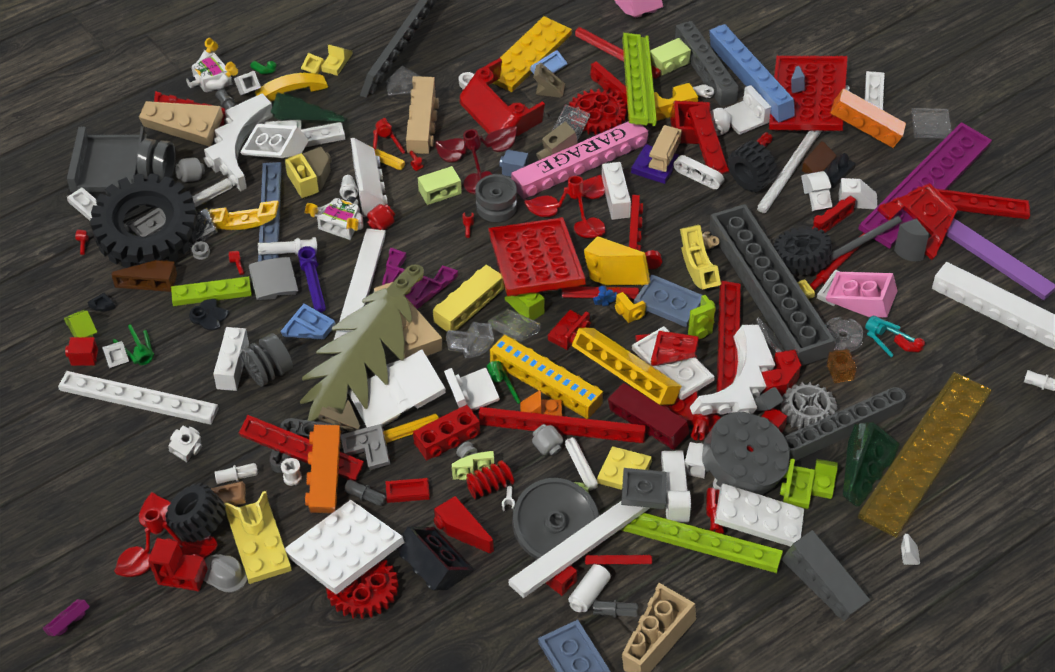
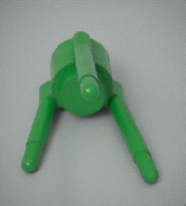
[113,324,155,365]
[487,361,520,404]

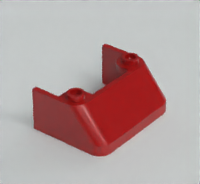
[459,58,545,137]

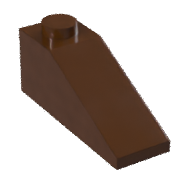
[111,260,177,292]

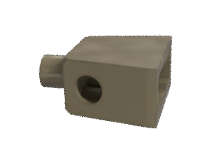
[536,121,578,160]

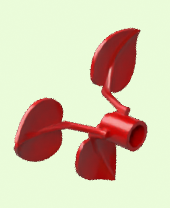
[525,175,605,238]
[114,492,218,577]

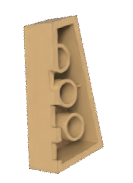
[406,76,439,154]
[139,101,224,147]
[374,282,442,359]

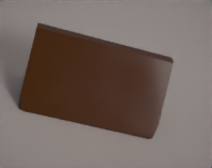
[802,141,837,174]

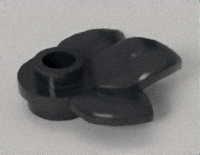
[189,299,229,330]

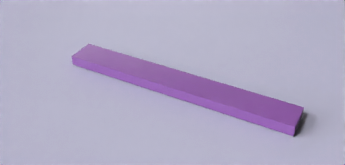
[945,218,1055,300]

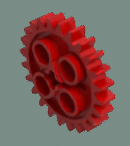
[568,89,626,135]
[326,560,398,619]

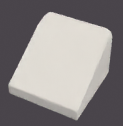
[901,534,920,565]

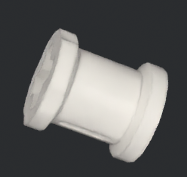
[281,458,302,486]

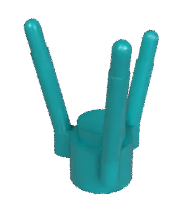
[865,315,915,357]

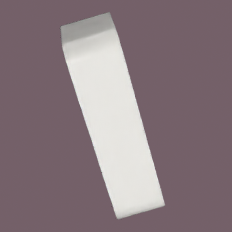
[661,451,691,523]

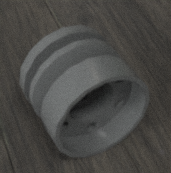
[240,333,293,386]

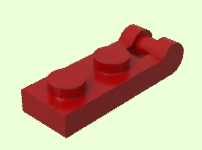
[812,195,856,233]

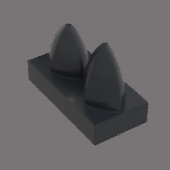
[824,153,856,188]

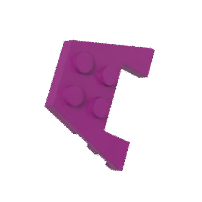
[382,248,458,309]

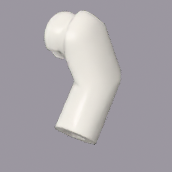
[692,85,714,98]

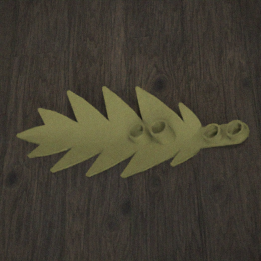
[300,264,424,421]

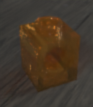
[827,349,856,383]

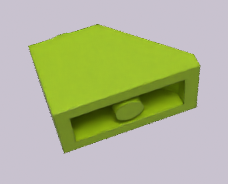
[505,293,544,323]
[64,310,97,337]

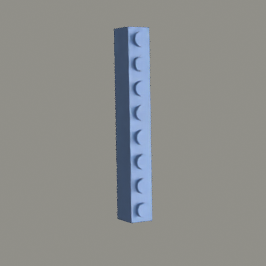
[709,24,795,122]

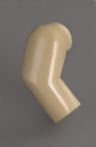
[702,231,719,249]

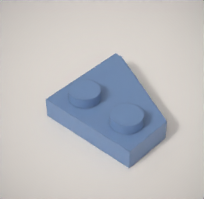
[281,304,336,339]

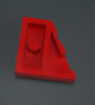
[651,331,699,366]

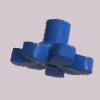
[593,286,617,306]

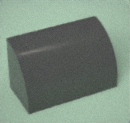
[894,218,929,261]

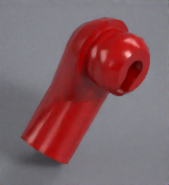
[894,334,925,352]

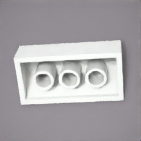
[351,138,388,217]

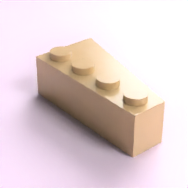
[622,583,696,672]

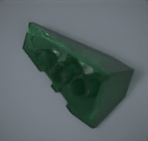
[270,92,348,121]
[843,422,899,507]

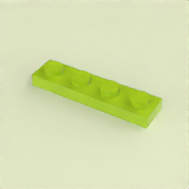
[171,276,252,306]

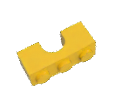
[654,83,698,121]

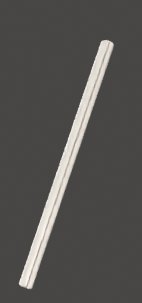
[757,85,850,214]

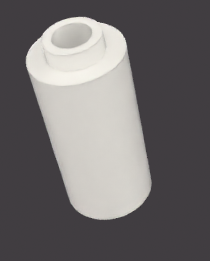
[568,564,611,612]

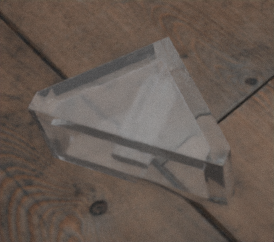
[386,66,421,95]

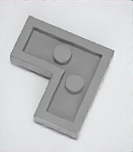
[341,424,390,470]

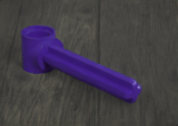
[298,246,326,313]

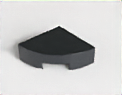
[88,293,116,312]

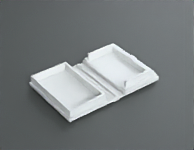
[348,350,446,427]

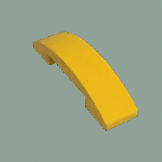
[255,73,328,102]
[205,200,279,230]

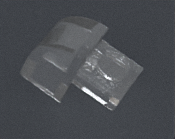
[446,322,494,358]

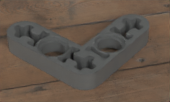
[270,418,334,473]

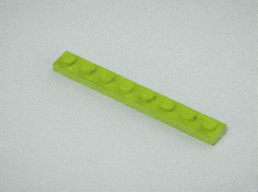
[620,513,783,573]

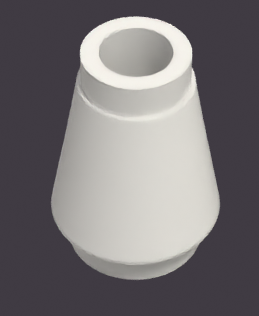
[340,175,358,200]

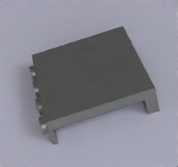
[67,126,149,192]

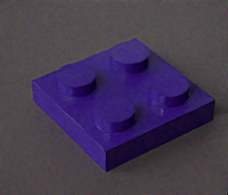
[631,144,679,184]

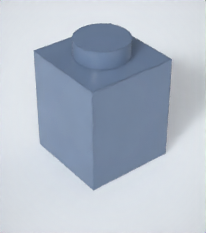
[499,150,528,177]

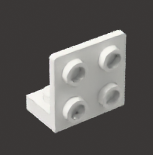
[724,85,771,135]
[444,368,500,411]

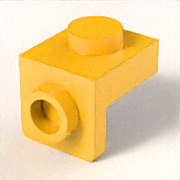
[615,292,646,323]

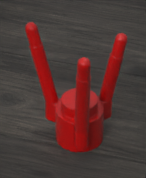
[373,118,405,154]

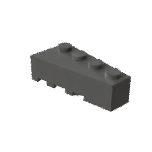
[781,530,870,622]

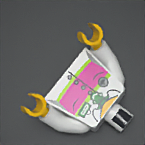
[186,38,238,92]
[304,196,363,240]

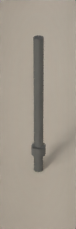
[803,216,902,276]

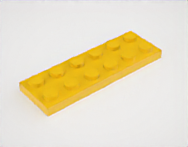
[493,16,572,92]

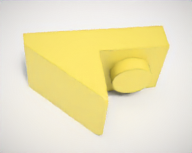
[321,45,353,76]

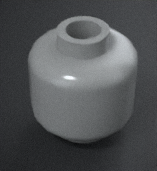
[175,158,205,183]
[532,424,563,456]

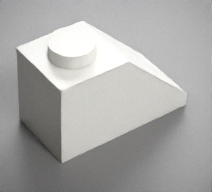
[839,178,877,209]

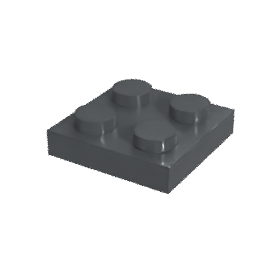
[621,468,666,509]

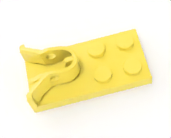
[224,491,292,584]

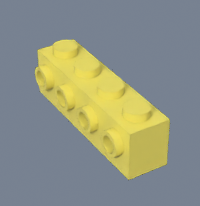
[433,265,504,334]

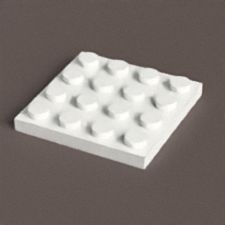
[285,500,405,594]

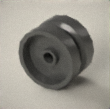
[137,139,175,181]
[475,174,517,222]

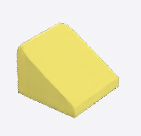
[301,53,325,74]

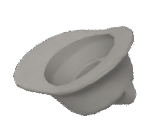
[203,554,247,592]

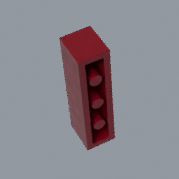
[608,383,689,450]

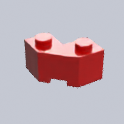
[761,350,801,397]

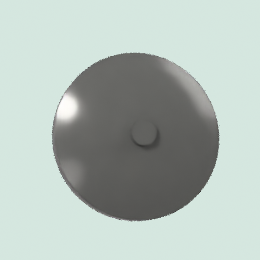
[512,478,599,560]

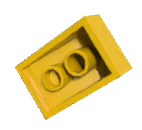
[584,236,650,285]

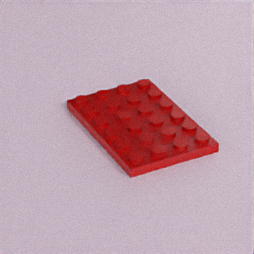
[769,56,848,131]
[488,217,586,296]

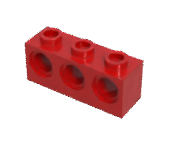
[413,405,480,461]

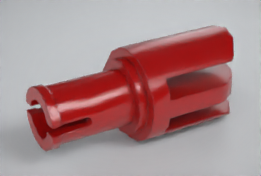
[706,488,724,534]

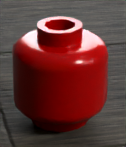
[367,204,395,230]

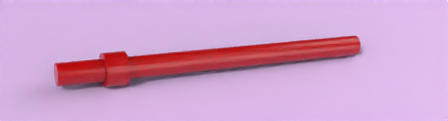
[810,233,866,291]

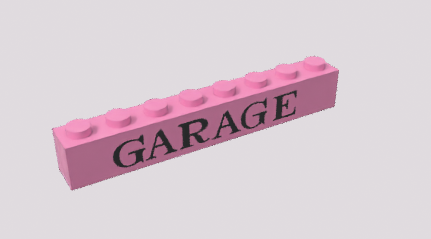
[511,121,648,199]

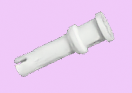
[258,237,317,255]

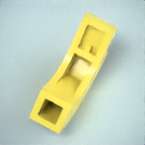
[680,225,721,289]

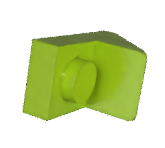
[811,459,838,499]

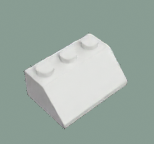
[240,124,309,158]

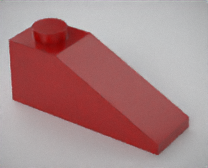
[433,496,494,554]

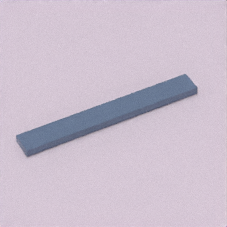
[258,162,282,262]

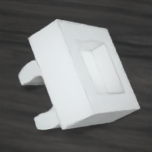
[102,341,129,368]

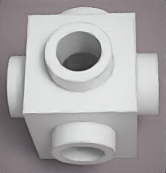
[168,426,202,462]

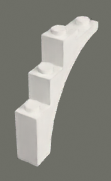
[204,93,273,191]
[690,325,775,415]

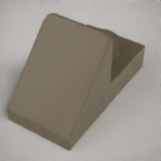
[533,63,565,97]
[318,400,360,432]

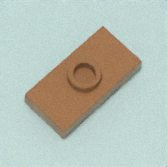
[211,481,246,506]

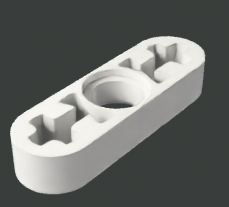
[673,155,724,189]

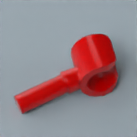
[409,151,423,171]
[463,212,474,238]
[75,230,89,255]
[229,251,244,275]

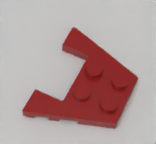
[877,183,958,260]

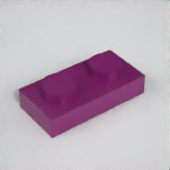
[42,599,89,636]

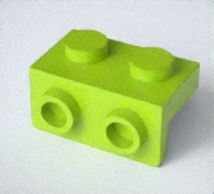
[688,295,716,339]
[780,459,815,509]

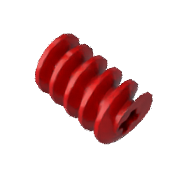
[466,460,515,499]

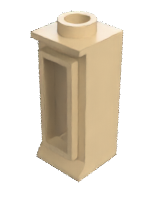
[649,125,681,172]

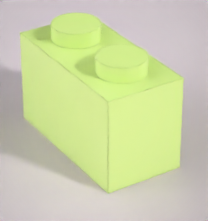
[650,38,691,76]
[418,166,462,205]

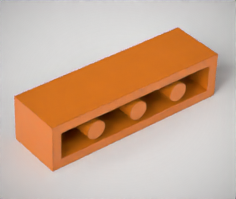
[830,88,906,148]
[305,425,341,513]

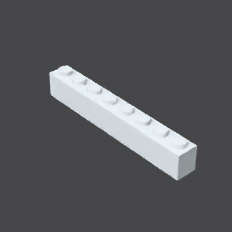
[932,262,1055,349]

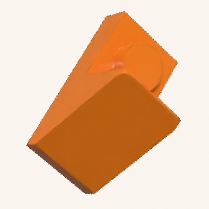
[520,390,562,416]

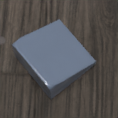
[791,66,805,93]

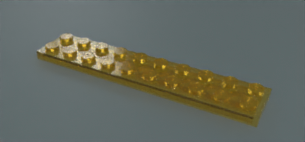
[858,372,991,538]

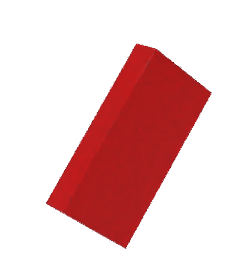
[386,478,430,503]

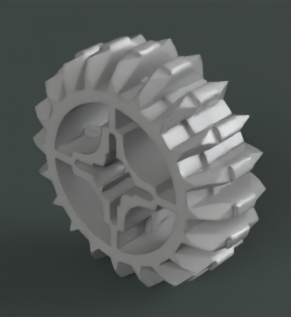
[780,382,837,430]

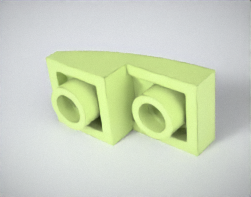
[452,451,494,480]

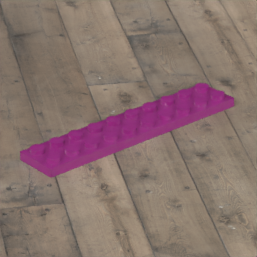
[858,122,992,249]

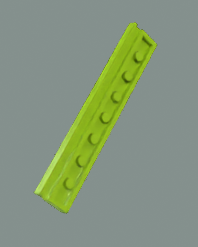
[622,33,657,126]

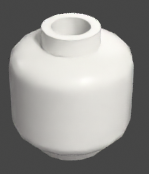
[711,108,731,136]

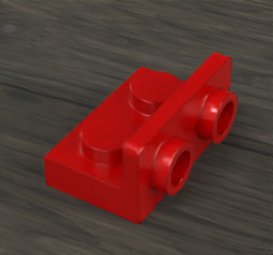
[548,310,591,350]

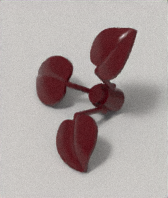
[436,127,517,195]

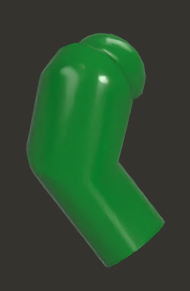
[250,61,277,74]

